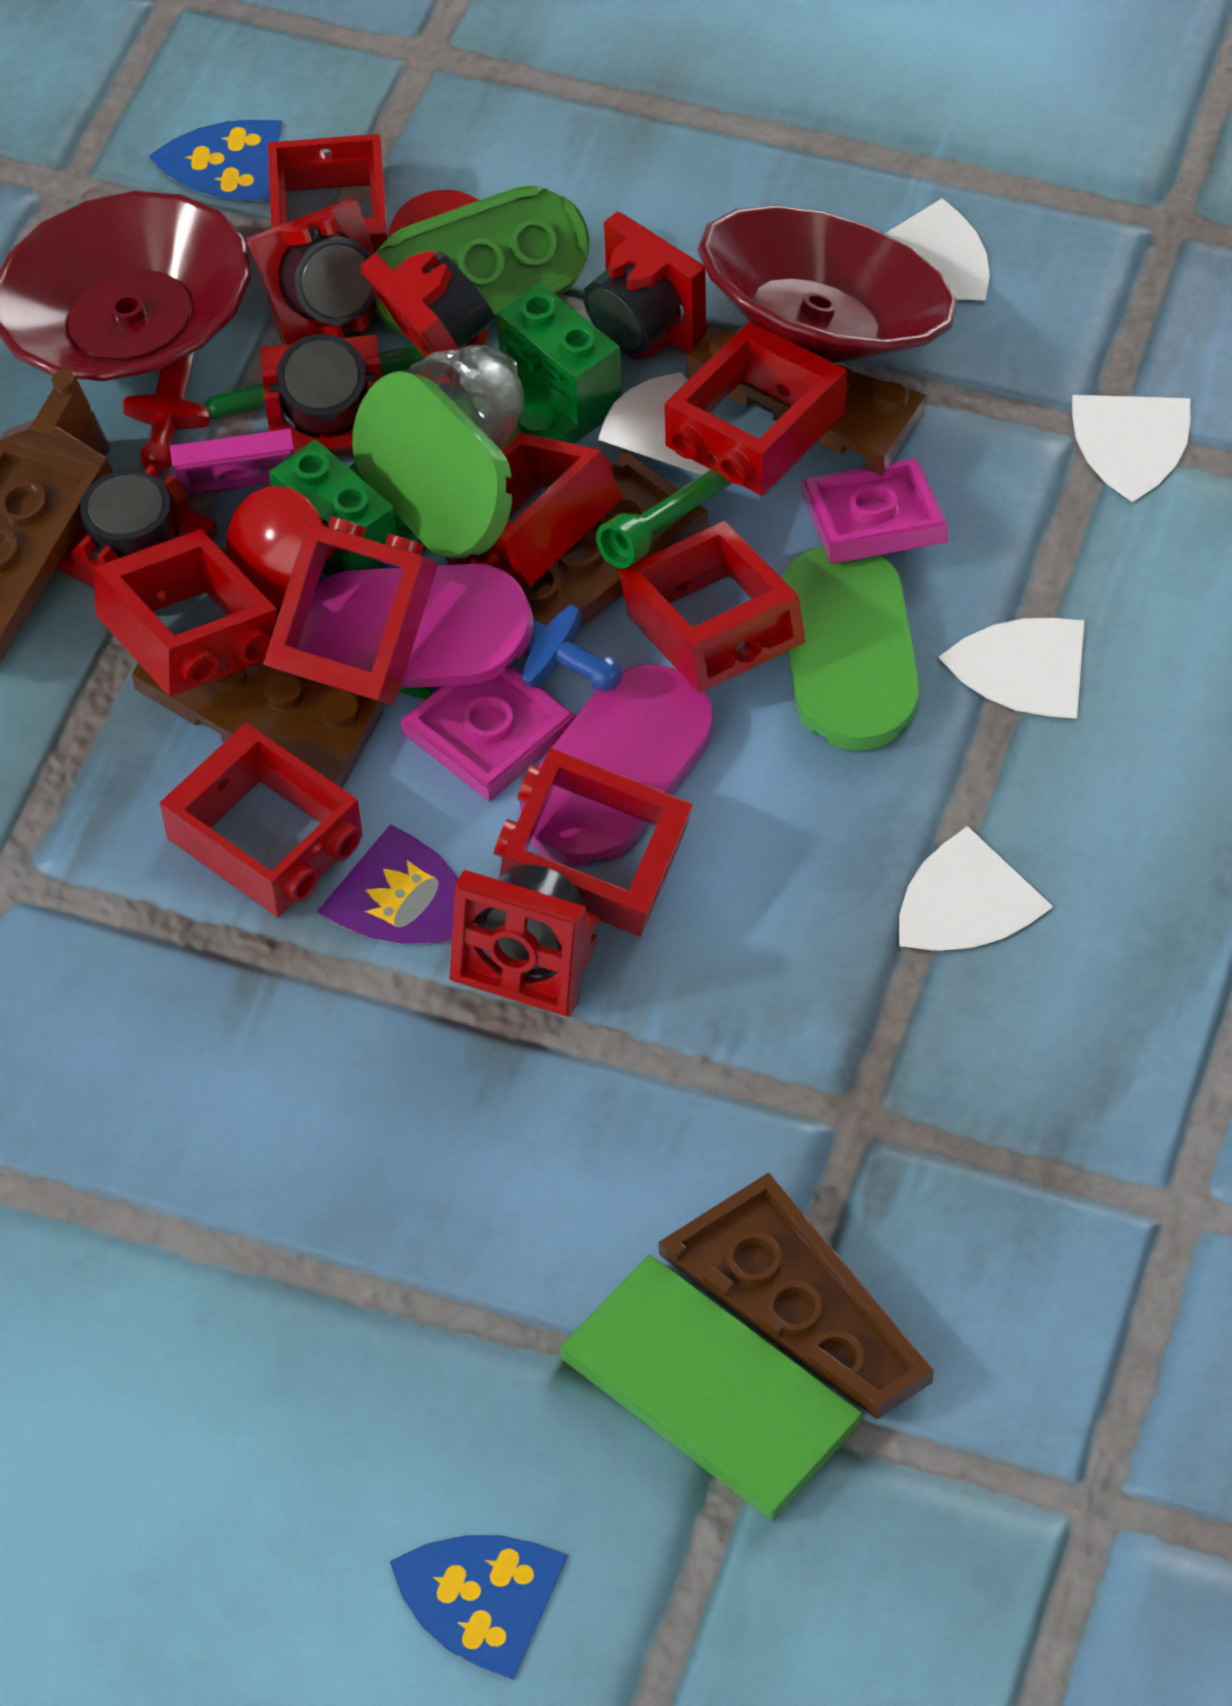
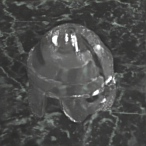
[409,345,524,449]

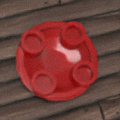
[226,486,335,608]

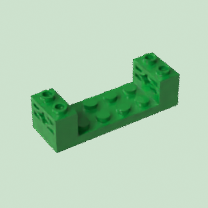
[269,283,622,577]

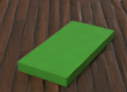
[560,1254,862,1522]

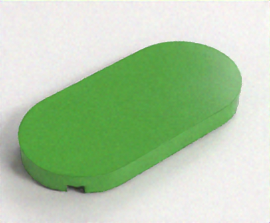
[372,185,590,338]
[352,371,512,559]
[782,545,919,751]

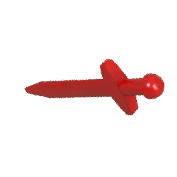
[123,352,210,474]

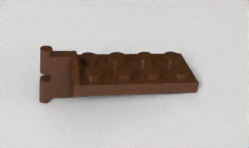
[0,368,113,663]

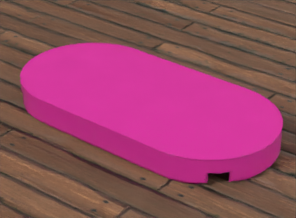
[297,564,533,688]
[520,665,712,866]

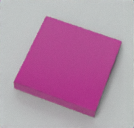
[170,429,294,496]
[801,458,948,564]
[400,664,576,802]

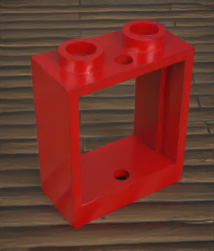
[268,134,388,278]
[664,321,847,496]
[445,432,623,587]
[263,516,439,706]
[619,521,806,693]
[94,529,277,697]
[159,722,363,918]
[493,747,693,937]

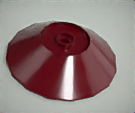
[0,191,251,382]
[697,205,957,363]

